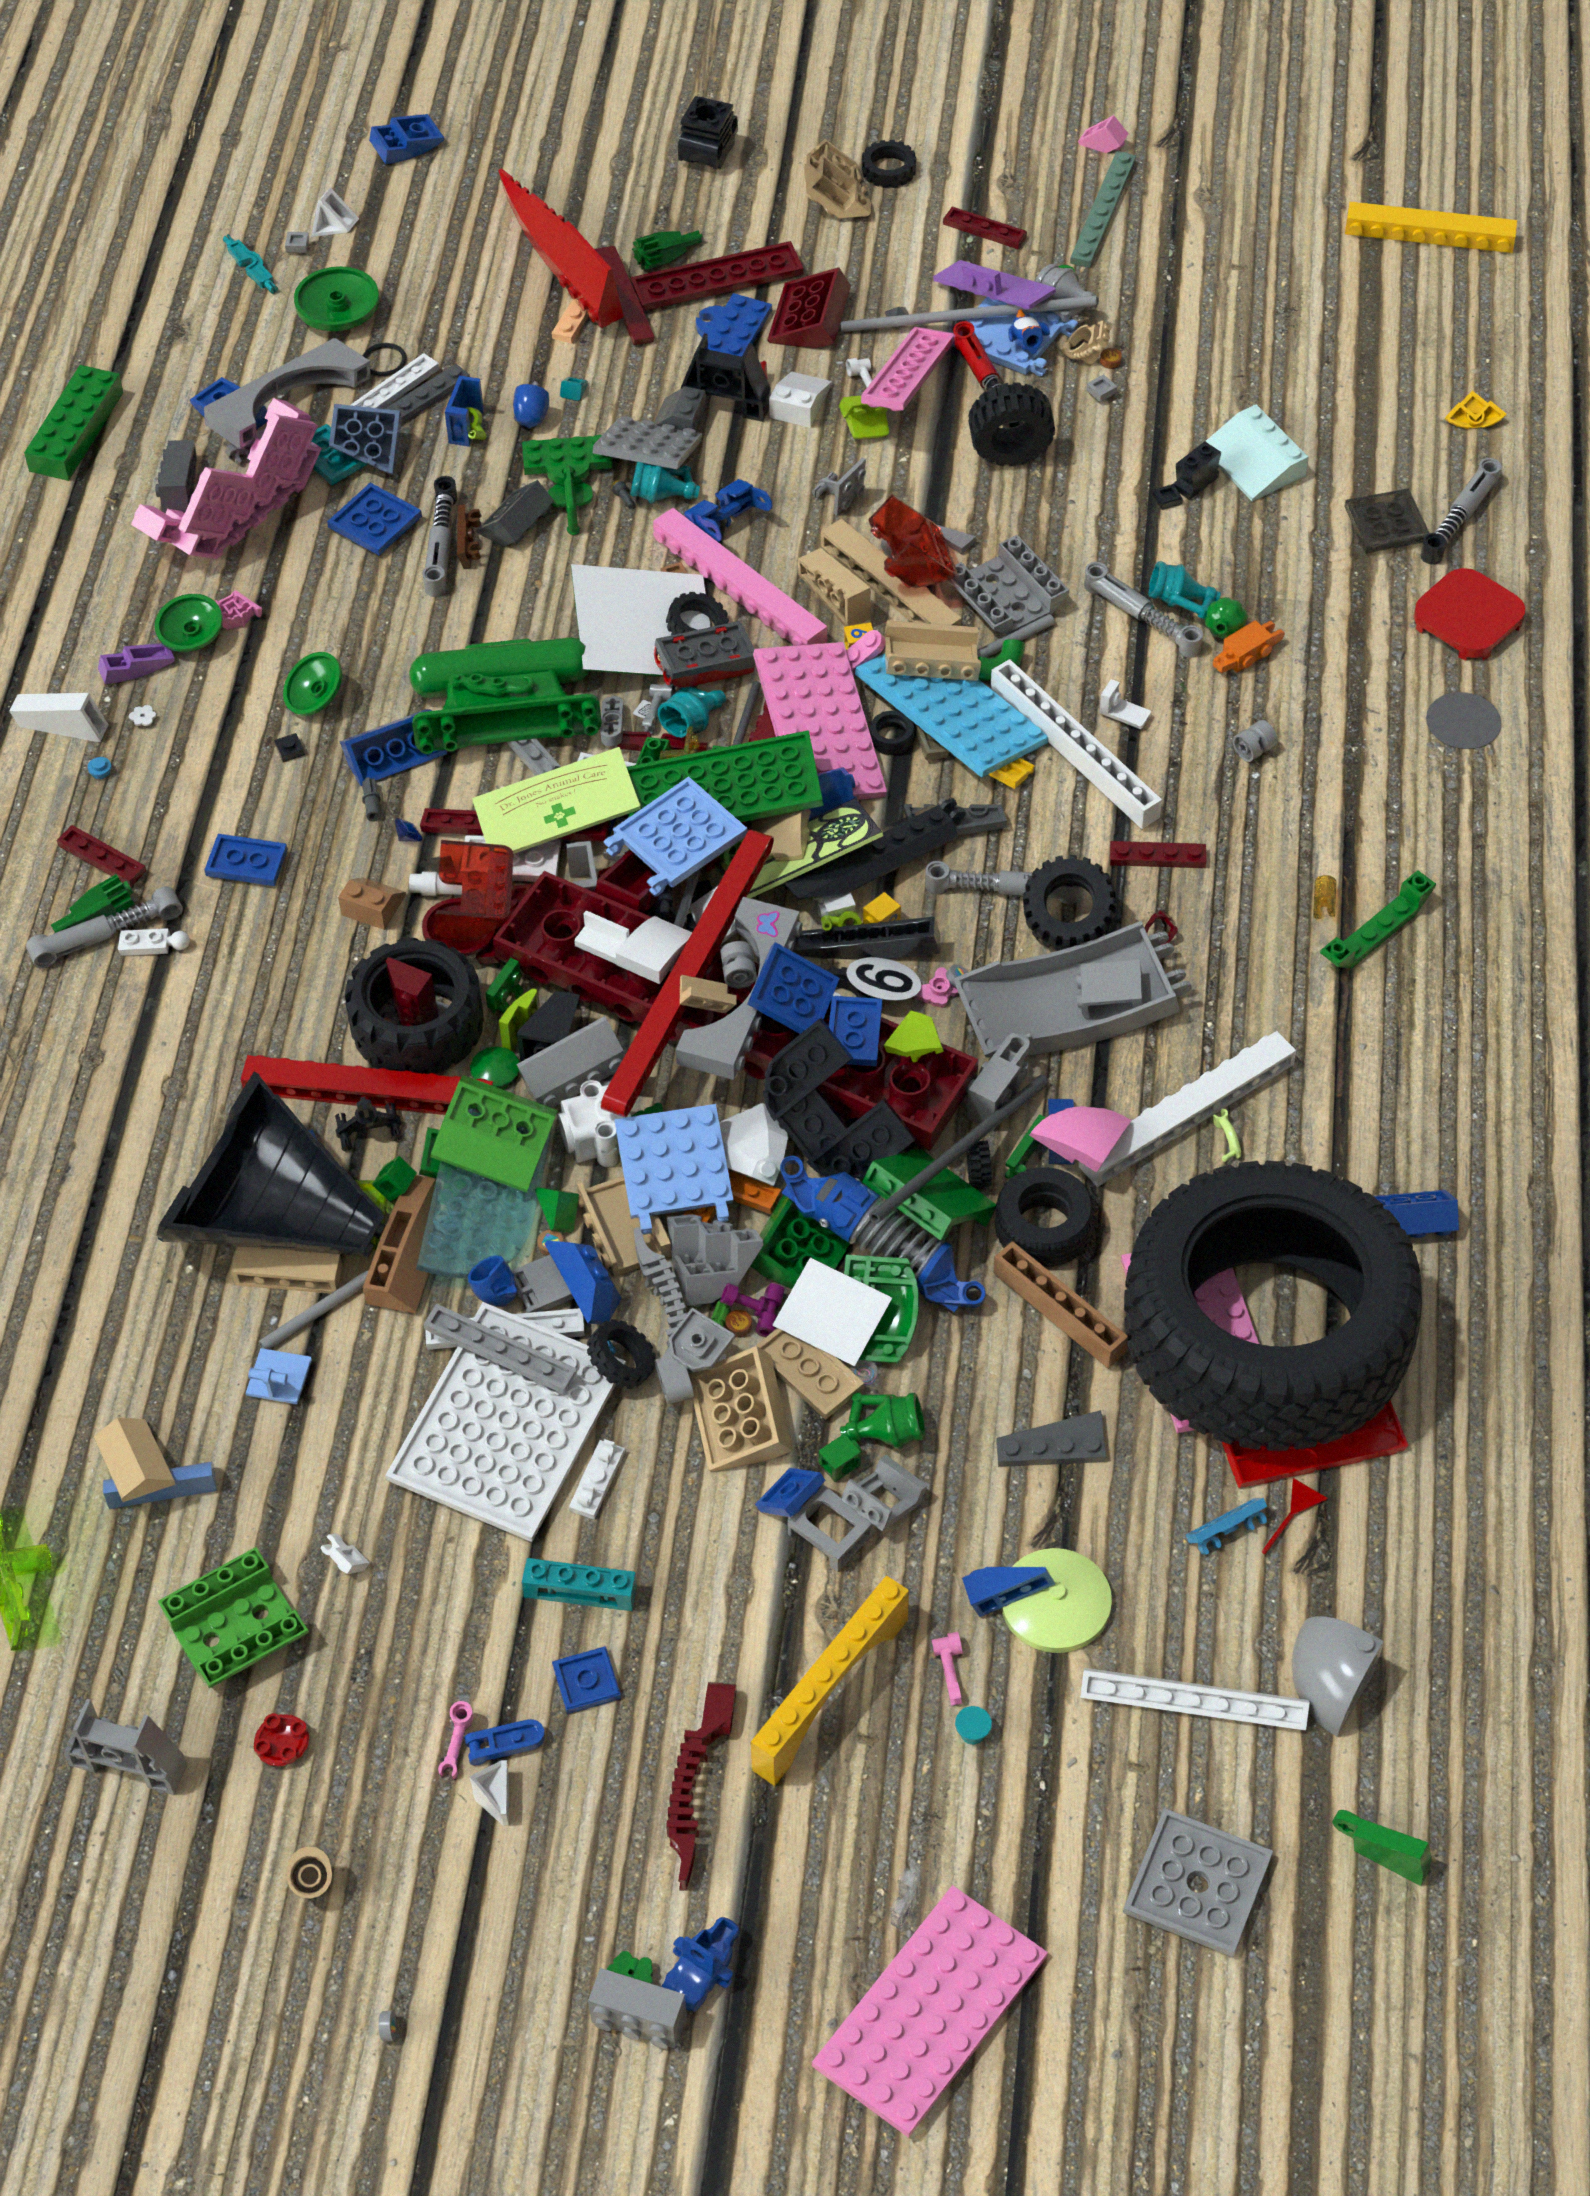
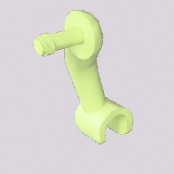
[1213,1109,1241,1162]

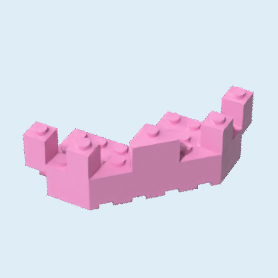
[131,398,322,559]

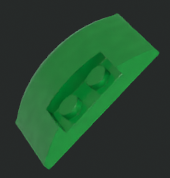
[836,1255,919,1363]

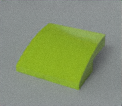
[499,988,540,1052]

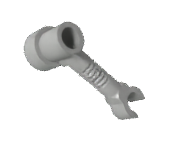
[642,683,676,734]

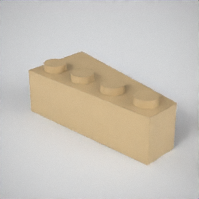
[798,548,872,627]

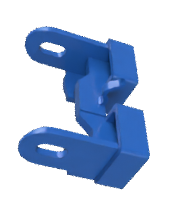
[684,479,773,541]

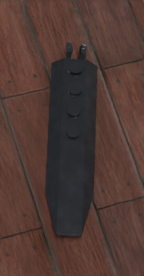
[784,797,966,900]

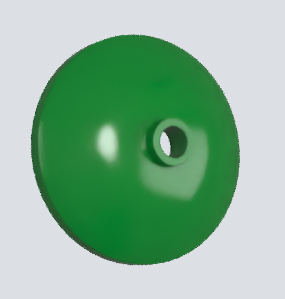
[155,594,223,652]
[283,652,342,716]

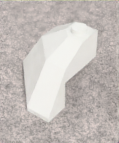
[719,1103,788,1186]

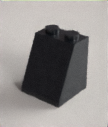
[517,991,583,1062]

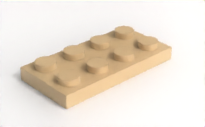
[756,1328,864,1420]

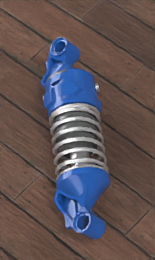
[780,1156,985,1313]

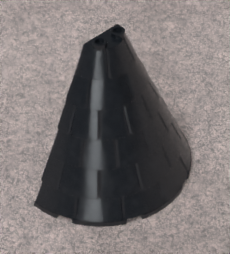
[156,1071,386,1258]

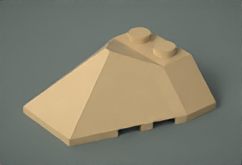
[804,139,871,218]

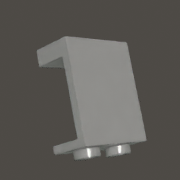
[567,841,597,892]
[1076,959,1143,1018]

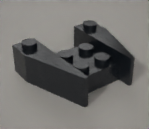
[680,333,771,422]

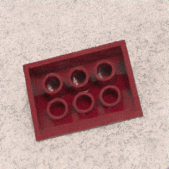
[767,267,851,348]

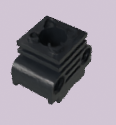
[678,96,738,169]

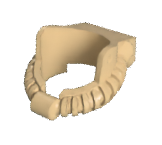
[1062,320,1111,364]

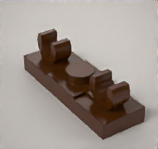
[457,504,482,569]

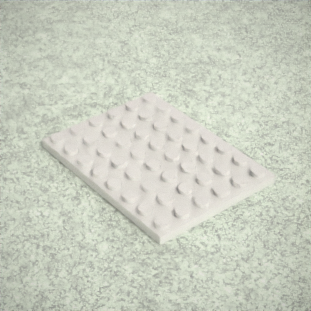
[385,1302,626,1542]

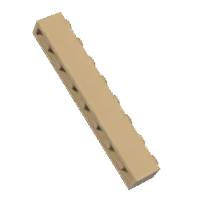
[821,519,962,626]

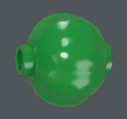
[1205,597,1248,640]

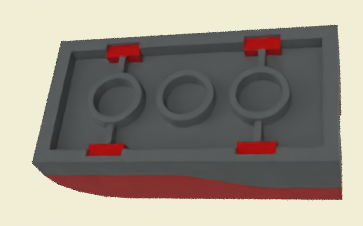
[654,621,756,688]

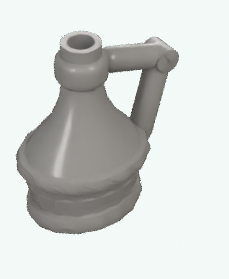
[1035,264,1099,322]

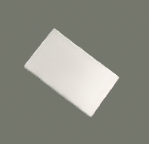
[575,911,629,964]

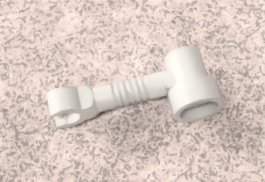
[846,358,873,388]

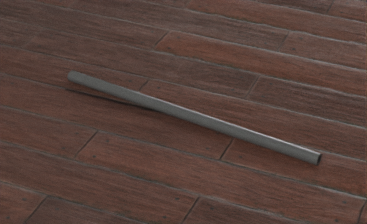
[869,1075,1049,1224]

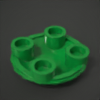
[470,1046,519,1090]

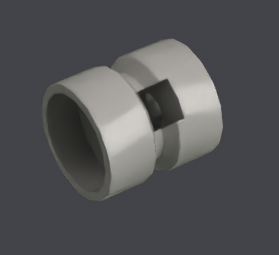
[1233,720,1278,762]
[721,941,757,989]

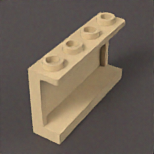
[884,620,981,681]
[577,1176,672,1277]

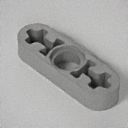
[600,696,624,746]

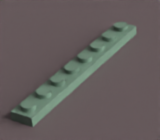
[1070,151,1136,268]

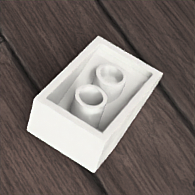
[769,371,832,428]

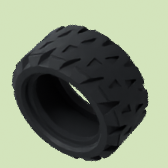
[345,938,484,1074]

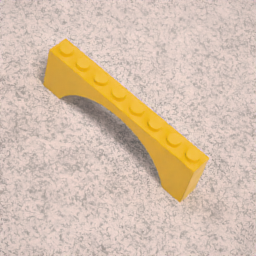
[751,1575,909,1786]

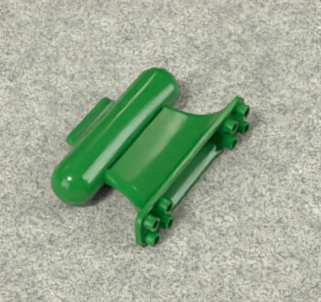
[409,637,602,754]

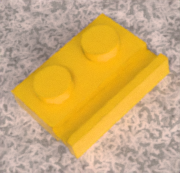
[988,758,1035,789]

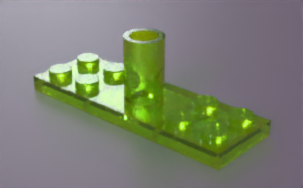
[0,1515,51,1651]

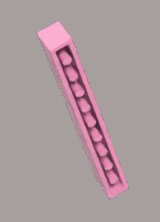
[653,508,827,646]

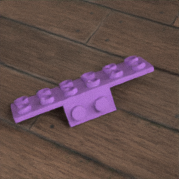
[933,260,1056,309]

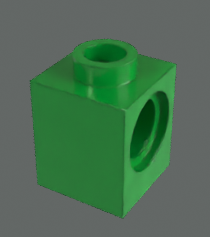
[372,1156,417,1202]
[819,1434,862,1482]

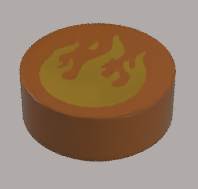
[1100,348,1122,369]
[726,1310,752,1337]

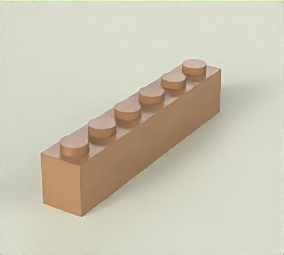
[993,1241,1128,1369]

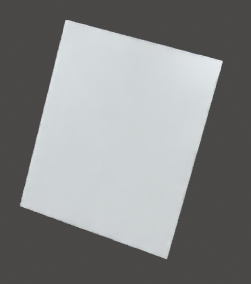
[772,1258,892,1366]

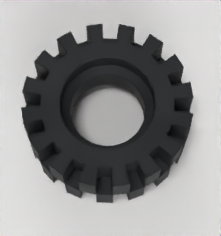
[966,1140,992,1188]

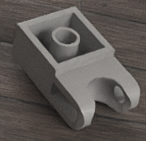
[966,1033,1030,1131]

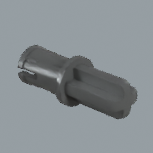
[362,777,381,821]

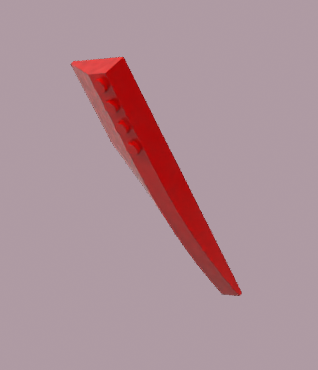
[498,168,624,328]

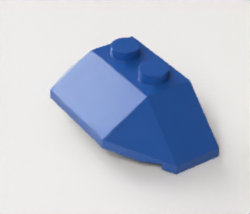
[544,1240,622,1325]

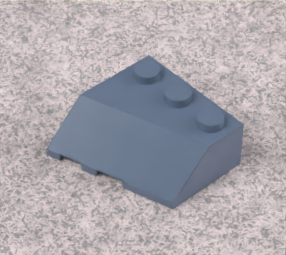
[329,404,402,475]

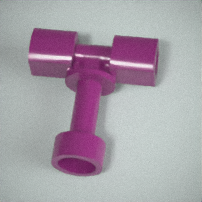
[720,1283,785,1337]

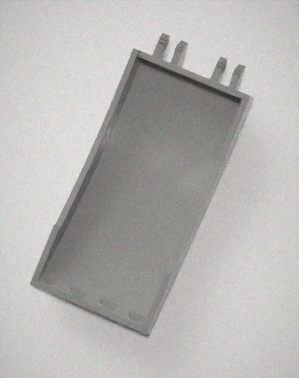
[953,921,1192,1058]

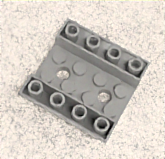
[945,535,1069,635]

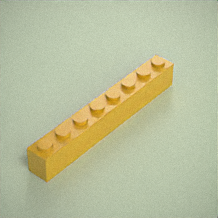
[1345,201,1517,253]

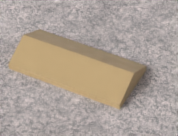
[94,1417,175,1502]

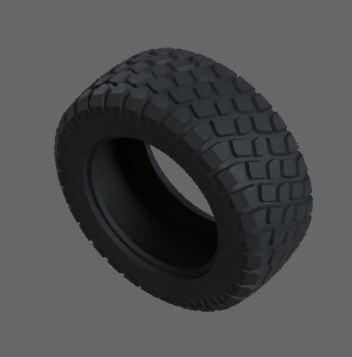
[1124,1160,1422,1451]

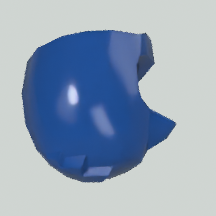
[513,384,549,428]
[468,1255,517,1307]

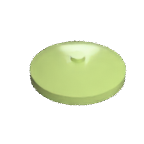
[1001,1548,1112,1653]

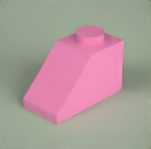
[1078,115,1129,153]

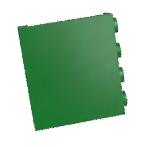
[862,1148,996,1241]

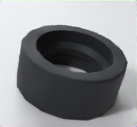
[870,710,914,755]

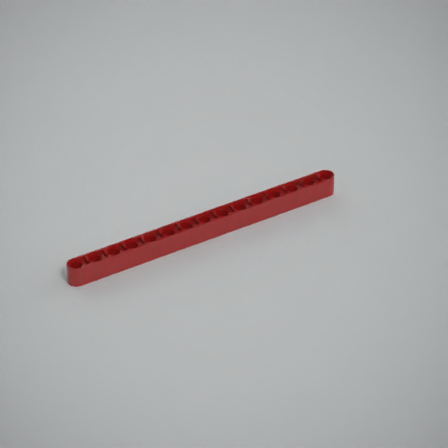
[601,829,774,1118]

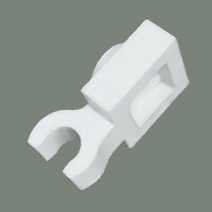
[321,1533,370,1574]

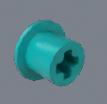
[955,1706,992,1745]

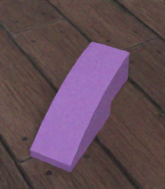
[98,643,175,684]

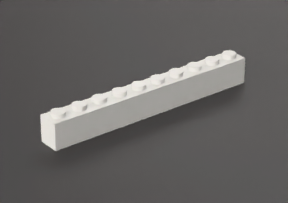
[991,659,1162,829]
[1079,1031,1296,1187]

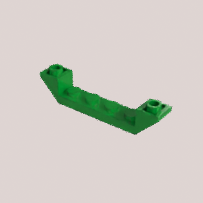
[1320,870,1436,968]

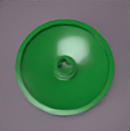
[294,266,380,331]

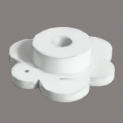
[129,705,156,726]

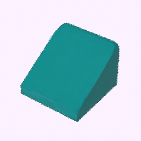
[560,377,588,401]

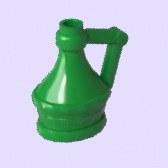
[840,1393,926,1449]

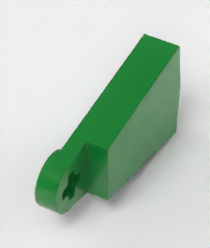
[1332,1810,1432,1886]

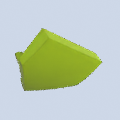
[884,1011,943,1063]

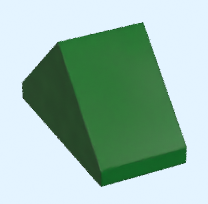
[535,1187,579,1233]

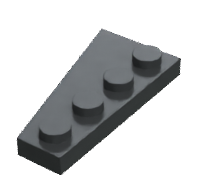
[903,804,1007,836]
[996,1410,1106,1467]

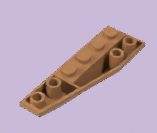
[363,1175,436,1314]

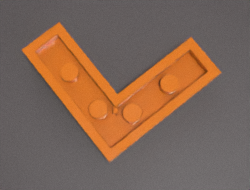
[683,1170,782,1223]

